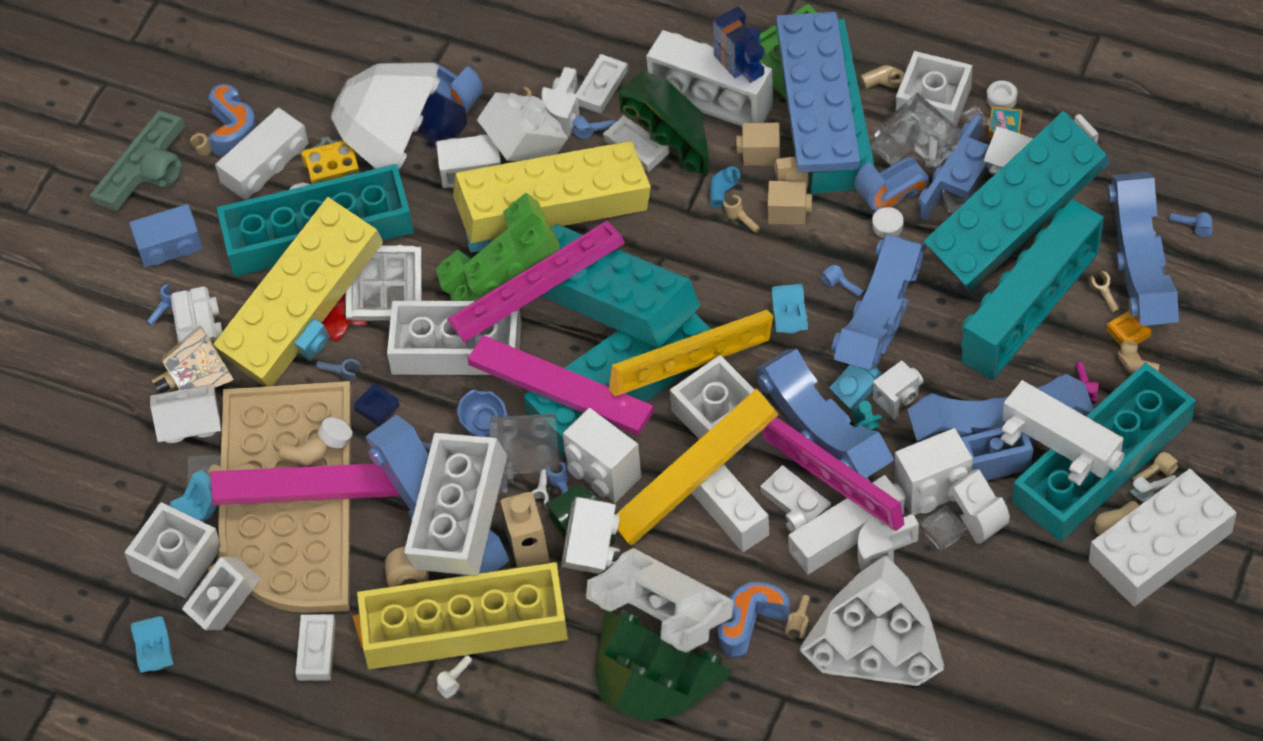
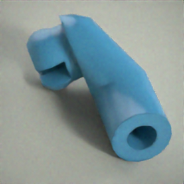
[710,166,741,208]

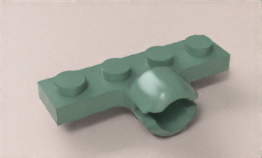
[89,110,186,211]

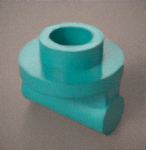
[851,401,883,431]

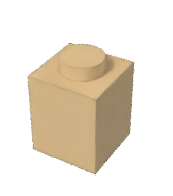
[737,123,780,166]
[768,181,812,225]

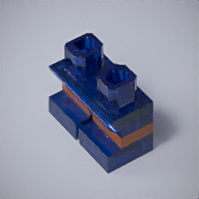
[713,6,765,83]

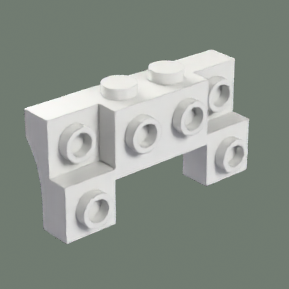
[586,548,734,652]

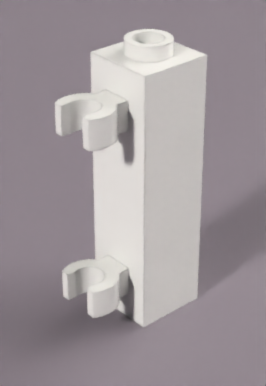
[1001,380,1124,485]
[786,475,906,574]

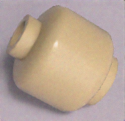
[385,546,429,587]

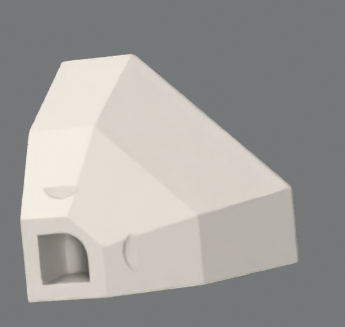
[331,63,440,170]
[800,555,944,686]

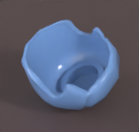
[457,389,508,438]

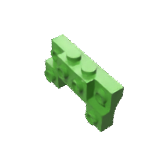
[435,193,560,301]

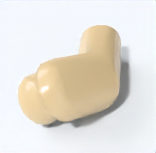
[1095,501,1139,535]

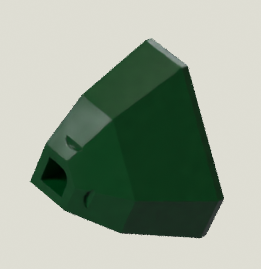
[618,71,710,176]
[595,610,732,721]

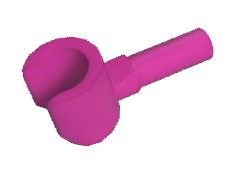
[1076,362,1099,401]

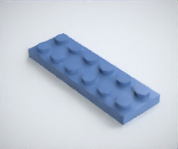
[776,12,860,173]

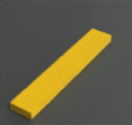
[609,310,773,396]
[617,388,779,546]

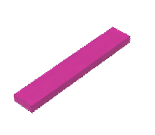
[447,221,625,342]
[467,335,654,436]
[761,417,905,531]
[210,464,400,505]

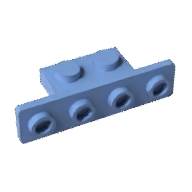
[918,114,989,220]

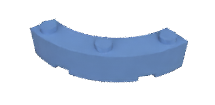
[1107,172,1179,326]
[832,235,927,370]
[755,349,894,478]
[907,374,1094,443]
[366,415,510,576]

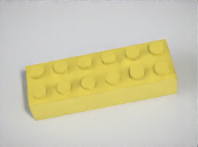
[453,141,651,243]
[213,197,383,387]
[357,562,568,670]

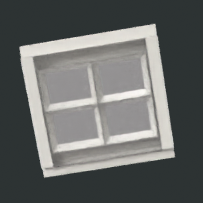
[346,246,421,320]

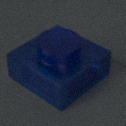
[353,383,400,427]

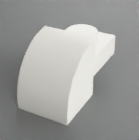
[542,67,580,136]
[949,469,1010,544]
[858,514,919,571]

